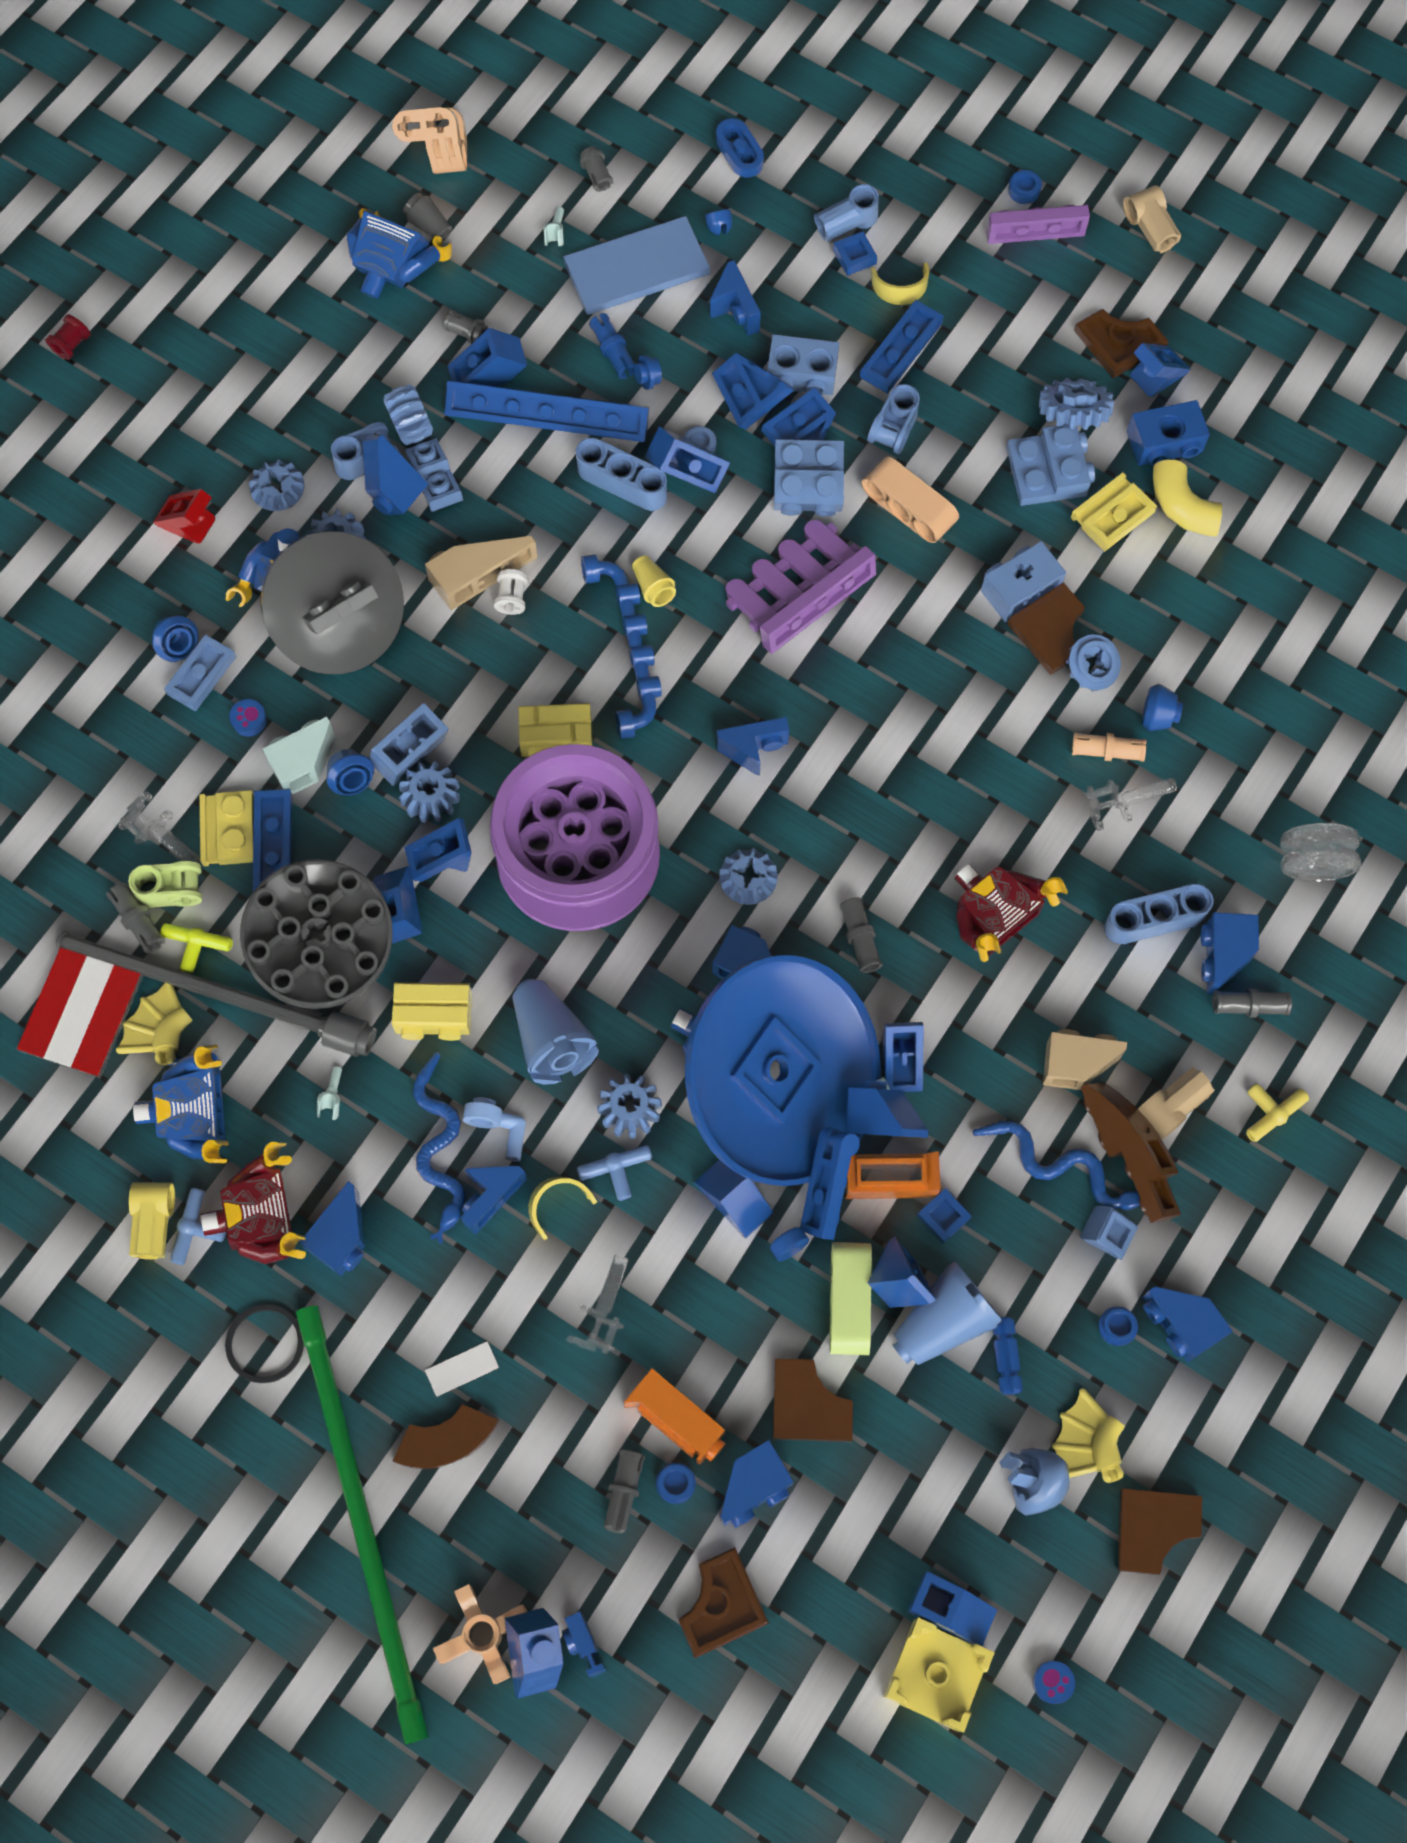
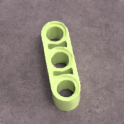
[830,1242,872,1355]

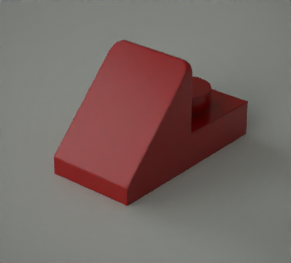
[153,489,216,544]

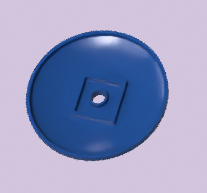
[685,955,881,1186]

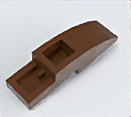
[1081,1083,1181,1223]

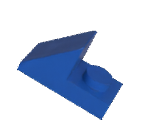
[710,260,761,336]
[1130,343,1191,397]
[716,717,789,775]
[404,818,472,882]
[460,1166,527,1235]

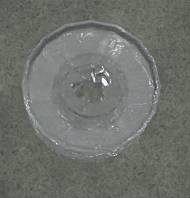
[1280,823,1361,881]

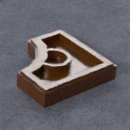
[1074,309,1169,379]
[1008,582,1085,675]
[773,1359,853,1442]
[1118,1489,1202,1575]
[678,1547,769,1658]

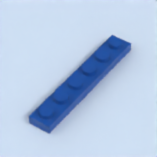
[444,380,650,442]

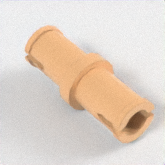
[1072,732,1147,762]

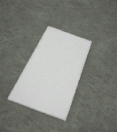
[425,1341,499,1397]

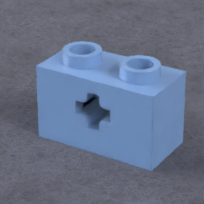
[981,541,1066,623]
[369,703,449,786]

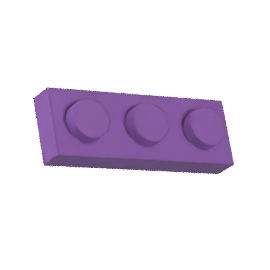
[986,205,1090,244]

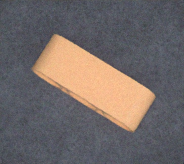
[861,456,959,543]

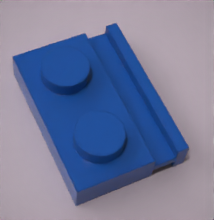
[561,1611,607,1678]

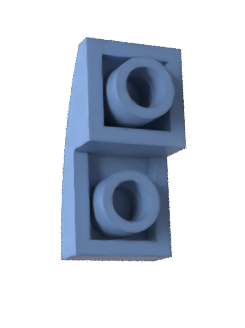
[405,438,463,512]

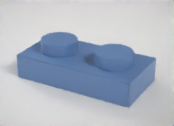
[164,635,236,712]

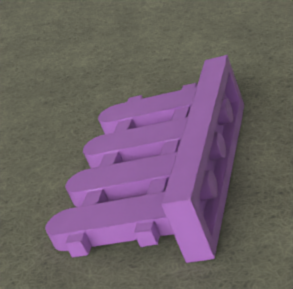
[726,520,876,654]

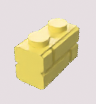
[518,703,593,757]
[392,982,472,1041]

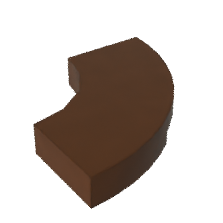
[392,1404,499,1469]

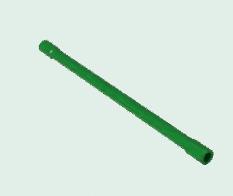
[296,1305,429,1745]

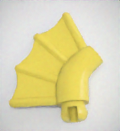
[116,983,193,1065]
[1052,1388,1125,1483]

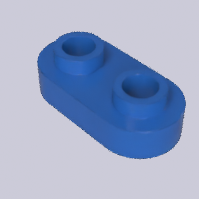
[716,118,764,177]

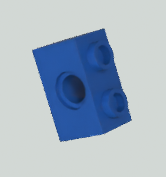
[1126,400,1210,466]

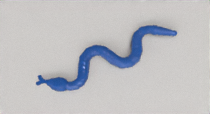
[413,1052,465,1244]
[972,1121,1140,1210]

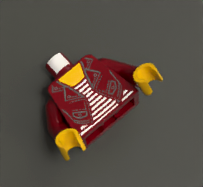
[954,864,1068,962]
[200,1142,306,1264]

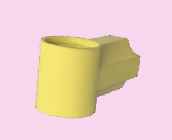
[129,1182,175,1259]

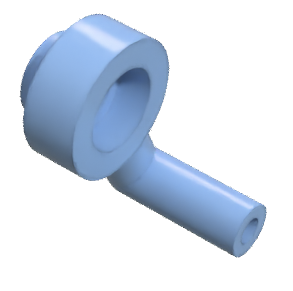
[463,1097,526,1162]

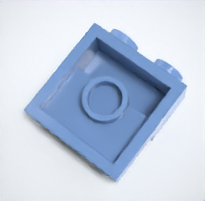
[1006,425,1095,506]
[774,439,844,516]

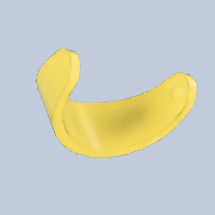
[871,263,929,305]
[528,1176,597,1241]

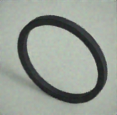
[225,1304,304,1383]

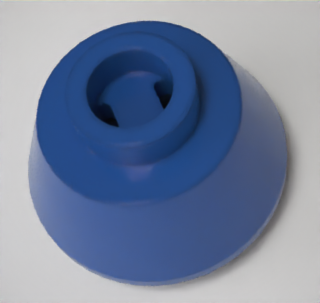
[152,616,199,662]
[1142,683,1183,732]
[327,749,374,796]

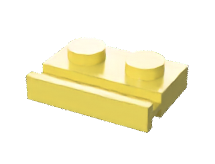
[1071,473,1157,552]
[199,790,254,866]

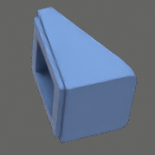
[1080,1206,1138,1260]

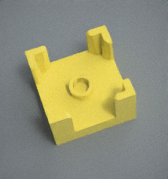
[883,1617,995,1732]

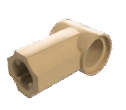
[1123,185,1181,254]
[1138,1067,1215,1140]

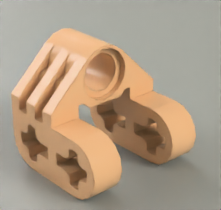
[392,107,467,174]

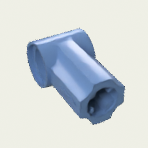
[814,184,879,242]

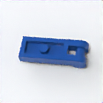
[800,1127,860,1240]

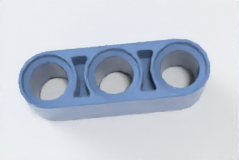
[576,438,667,511]
[1104,884,1214,944]

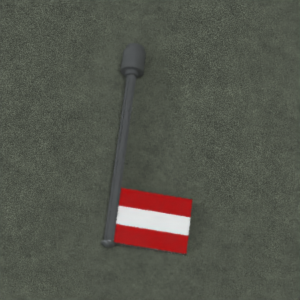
[17,931,377,1078]

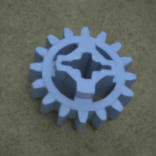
[1039,378,1114,430]

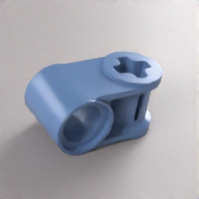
[867,384,920,455]
[331,422,400,480]

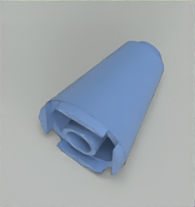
[512,979,599,1085]
[893,1261,1003,1365]

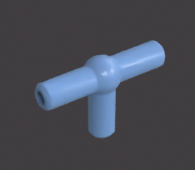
[577,1145,652,1201]
[170,1188,226,1265]

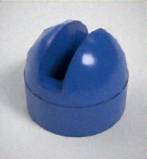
[705,209,732,236]

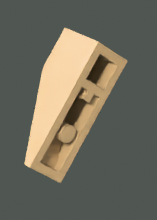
[425,536,538,611]

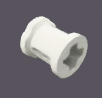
[494,569,528,615]

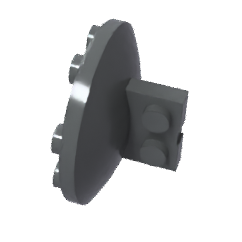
[261,531,404,674]
[240,859,393,1009]

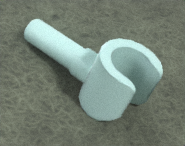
[543,207,564,246]
[316,1067,342,1120]

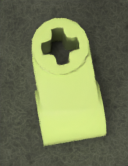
[128,861,202,908]

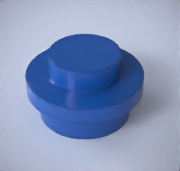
[634,355,662,390]
[1098,1307,1138,1346]

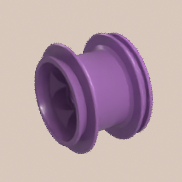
[490,744,660,931]

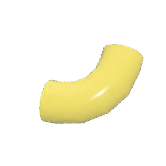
[1153,460,1222,537]

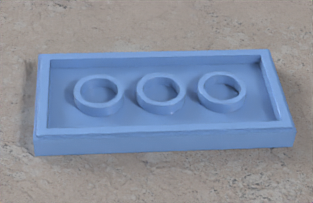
[563,216,710,315]

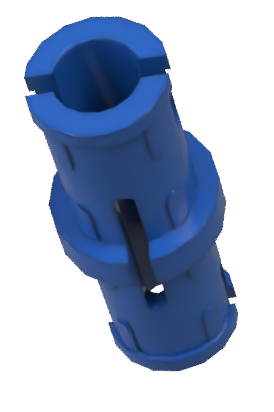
[589,313,635,379]

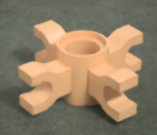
[433,1584,527,1684]

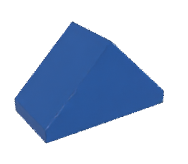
[881,1022,924,1092]
[694,1160,774,1239]
[867,1236,936,1308]

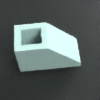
[262,717,335,795]

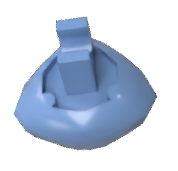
[999,1448,1070,1516]

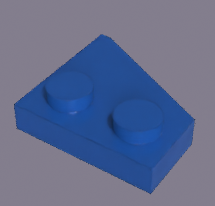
[712,353,794,430]
[761,387,836,446]

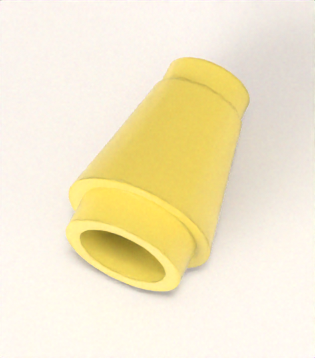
[632,555,676,607]

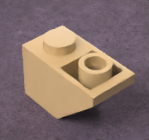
[1043,1029,1127,1090]

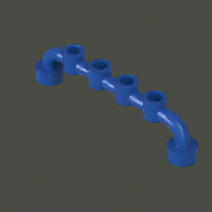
[581,554,662,739]

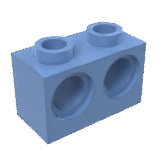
[767,334,840,396]

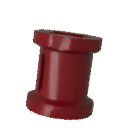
[45,314,91,360]

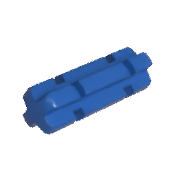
[992,1317,1023,1395]

